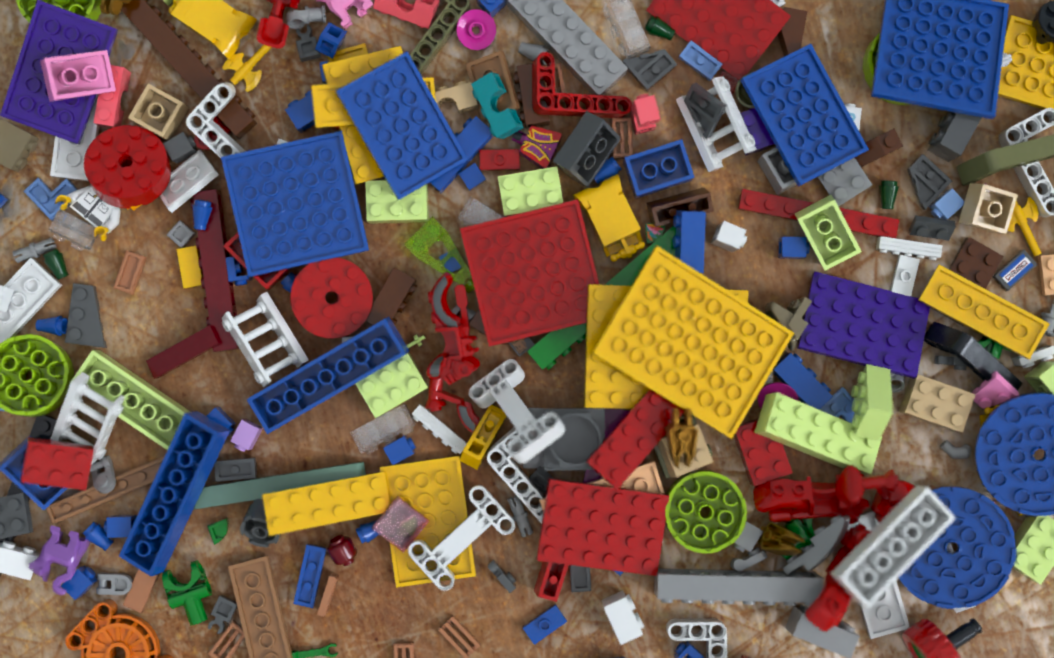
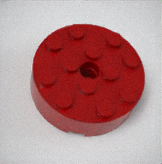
[84,125,171,209]
[290,258,373,338]

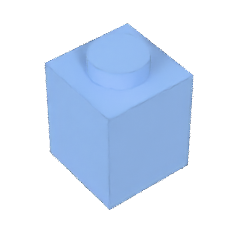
[928,188,964,220]

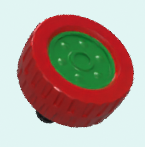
[902,618,982,658]

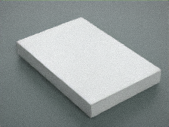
[160,150,219,213]

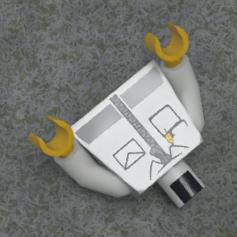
[55,186,121,241]

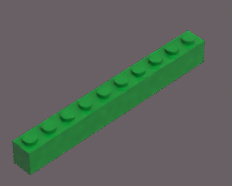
[527,226,676,370]

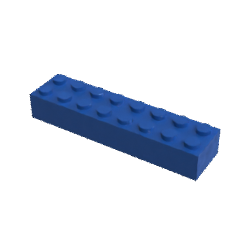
[246,317,409,434]
[119,411,230,577]

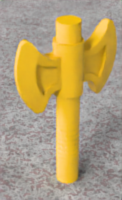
[222,45,272,92]
[1008,197,1042,257]

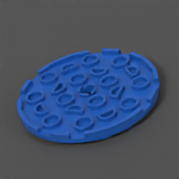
[974,393,1054,516]
[898,486,1017,609]

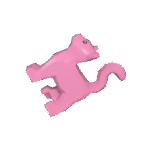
[315,0,374,30]

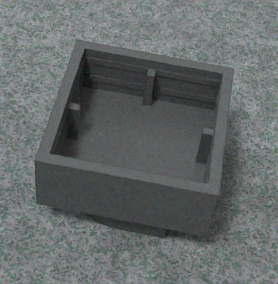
[543,408,605,471]

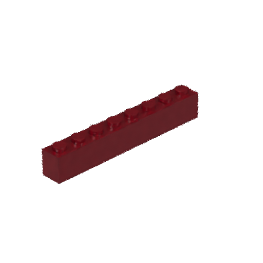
[190,189,240,352]

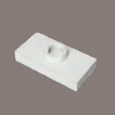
[890,255,920,297]

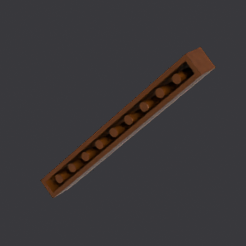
[121,0,258,139]

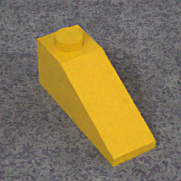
[460,405,507,470]

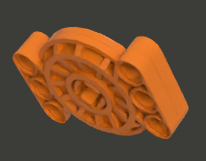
[65,599,173,658]

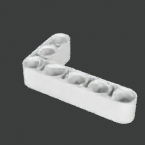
[186,82,246,158]
[999,108,1054,218]
[487,426,545,523]
[666,618,727,658]

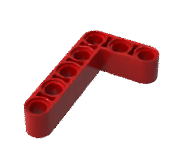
[532,52,632,118]

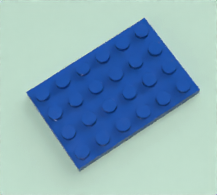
[740,44,869,187]
[335,51,468,200]

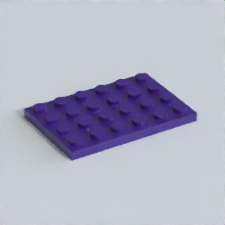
[0,0,118,144]
[797,272,930,379]

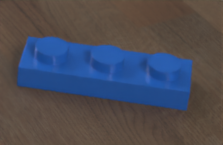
[293,544,327,608]

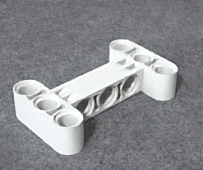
[469,359,565,463]
[408,485,515,591]

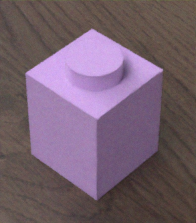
[231,419,263,452]

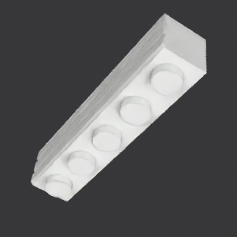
[876,236,943,260]
[412,404,467,454]

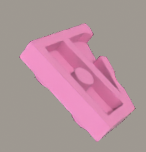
[971,371,1019,409]

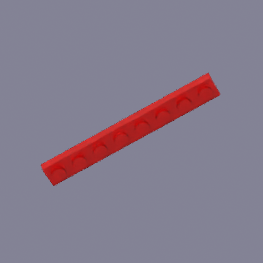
[738,189,899,238]

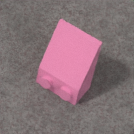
[40,50,116,102]

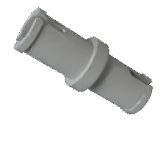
[13,237,57,263]
[507,495,533,537]

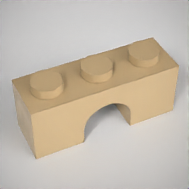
[435,81,478,114]

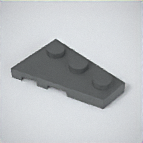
[65,283,107,348]

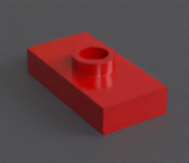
[480,149,520,171]

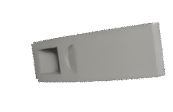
[783,515,851,575]

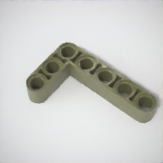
[410,0,470,75]
[956,135,1054,186]

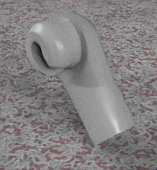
[940,440,972,459]

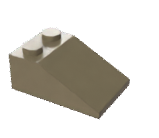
[0,118,39,172]

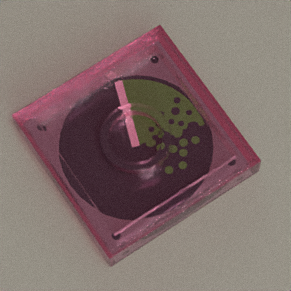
[372,496,429,553]

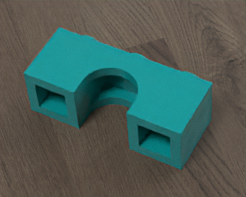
[471,72,524,139]

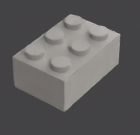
[785,605,860,658]

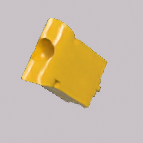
[168,0,257,61]
[573,174,645,262]

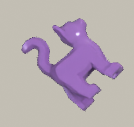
[29,525,90,595]

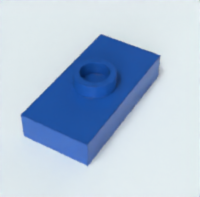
[523,604,567,645]

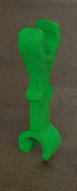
[292,643,338,658]

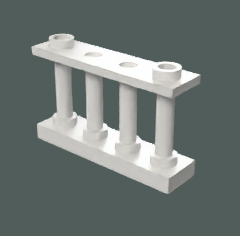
[676,76,757,172]
[222,292,309,388]
[50,372,125,465]

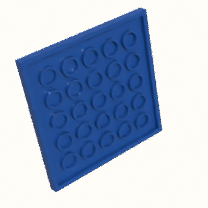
[871,0,1009,119]
[221,131,369,277]

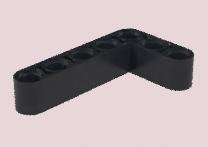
[924,322,1023,391]

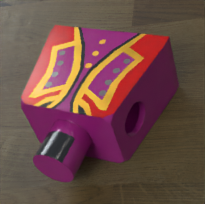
[512,126,562,169]

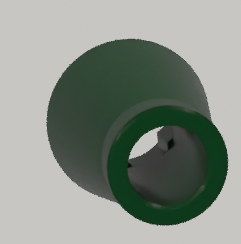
[644,15,675,41]
[879,180,899,209]
[43,249,69,280]

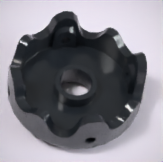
[1032,0,1054,44]

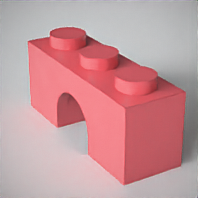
[373,0,440,29]
[93,65,131,129]
[630,94,660,135]

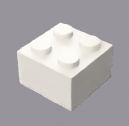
[601,590,644,645]

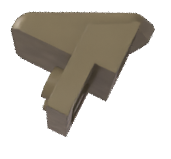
[765,297,812,351]

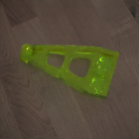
[404,216,475,293]

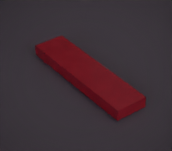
[146,325,221,379]

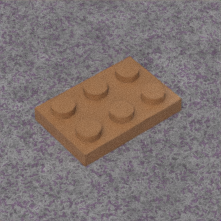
[466,50,520,122]

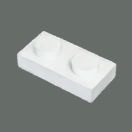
[1012,345,1054,368]

